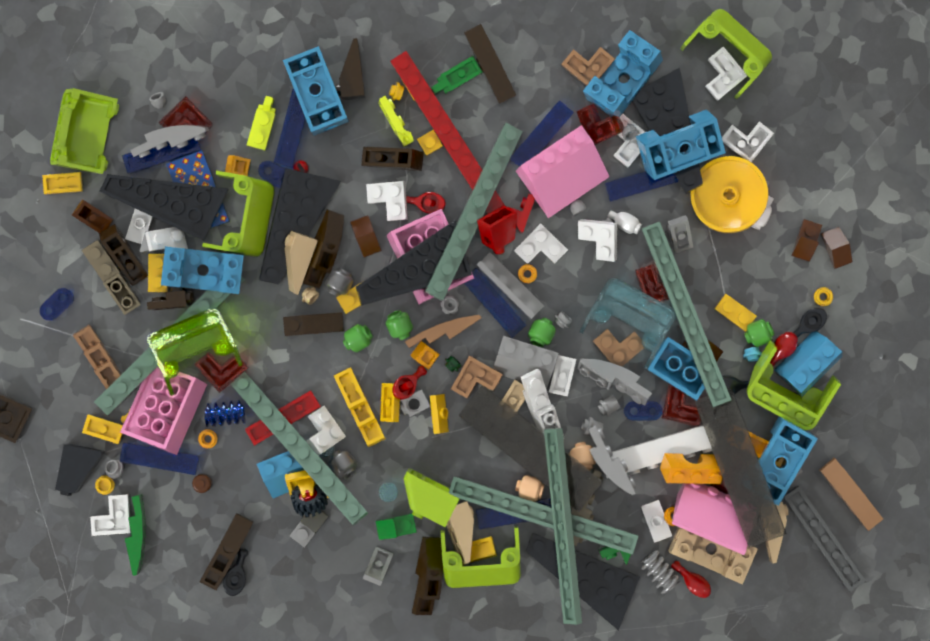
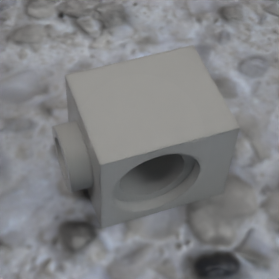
[400,389,430,417]

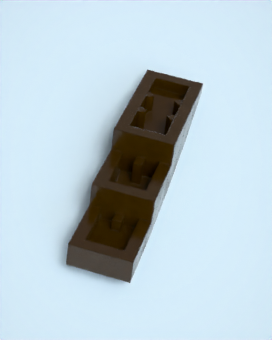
[464,24,516,104]

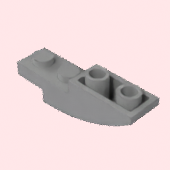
[130,125,209,158]
[577,359,652,406]
[588,425,637,495]

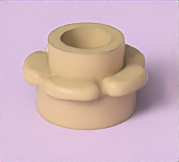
[302,287,319,305]

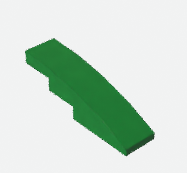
[125,494,146,576]

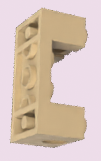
[668,527,758,585]

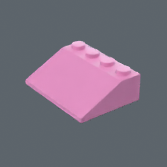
[516,125,610,218]
[386,209,474,304]
[120,365,207,455]
[672,483,757,555]

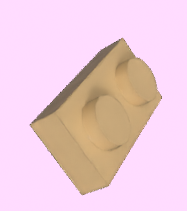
[495,380,525,422]

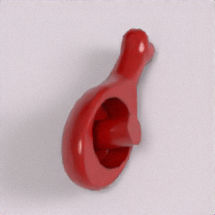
[406,192,446,214]
[770,332,798,367]
[392,366,427,399]
[671,560,711,598]

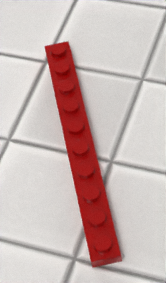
[390,51,505,214]

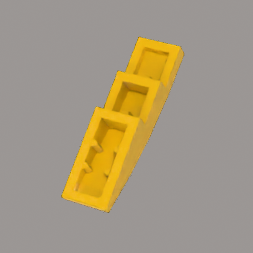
[334,367,386,447]

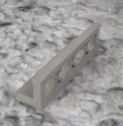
[477,252,544,319]

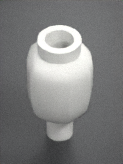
[751,196,774,230]
[607,210,642,234]

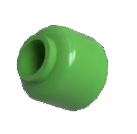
[385,310,413,340]
[528,318,556,348]
[744,319,775,347]
[343,324,373,352]

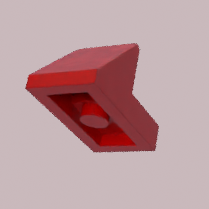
[508,194,535,234]

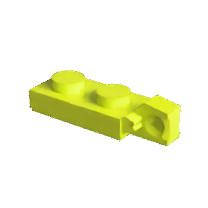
[247,96,276,151]
[378,96,414,147]

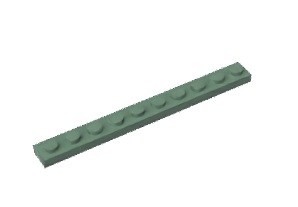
[425,123,523,301]
[642,222,731,408]
[94,276,245,416]
[231,372,368,526]
[544,428,582,625]
[449,476,639,555]

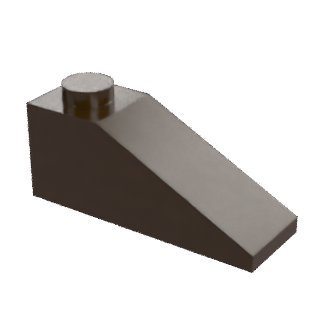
[336,38,365,100]
[361,147,424,171]
[99,224,148,286]
[283,312,344,337]

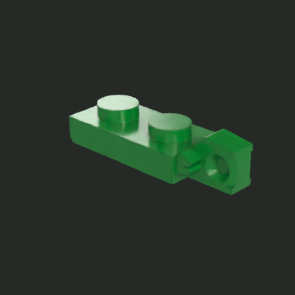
[431,56,483,95]

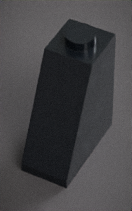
[55,444,105,496]

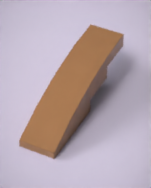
[405,315,481,348]
[73,324,122,389]
[819,458,883,531]

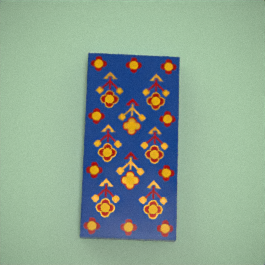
[166,150,230,229]

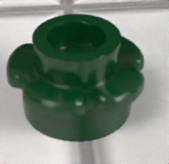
[444,355,462,373]

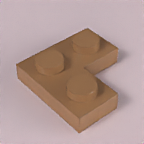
[561,47,615,86]
[593,329,646,367]
[451,356,503,399]

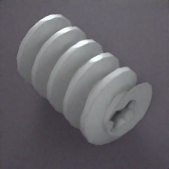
[640,550,680,594]

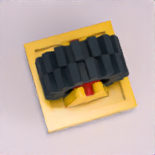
[285,470,329,517]

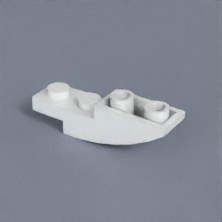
[521,369,564,442]

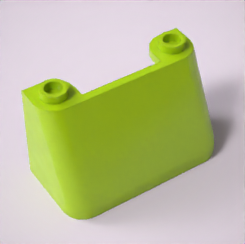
[50,88,119,174]

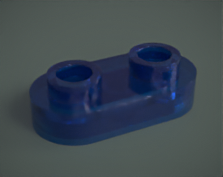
[258,161,284,189]
[39,288,74,321]
[624,401,662,421]

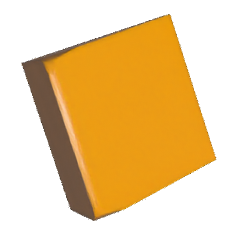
[225,155,251,176]
[410,341,440,370]

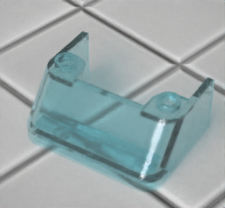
[580,278,676,369]

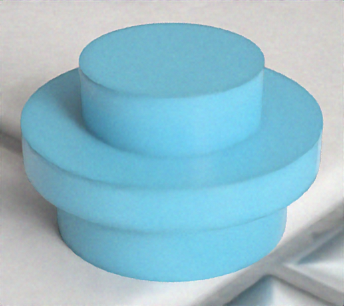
[743,347,762,362]

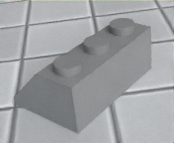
[493,336,559,390]

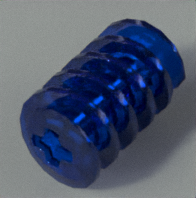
[204,400,246,427]

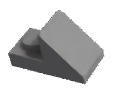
[666,215,694,253]
[290,511,328,548]
[363,547,394,586]

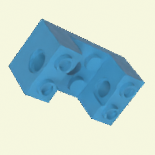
[583,30,663,121]
[283,46,349,136]
[635,109,726,180]
[161,246,244,294]
[741,416,818,506]

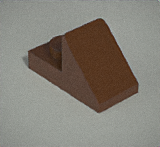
[72,199,113,233]
[791,219,822,262]

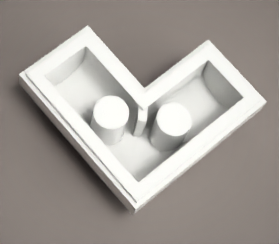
[722,122,774,162]

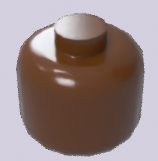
[192,474,212,493]

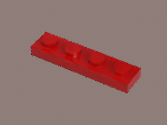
[245,390,321,446]

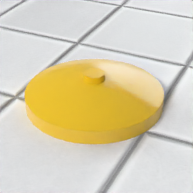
[691,156,768,233]

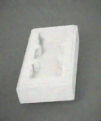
[125,209,153,244]
[640,500,672,543]

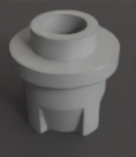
[597,395,621,417]
[581,417,603,436]

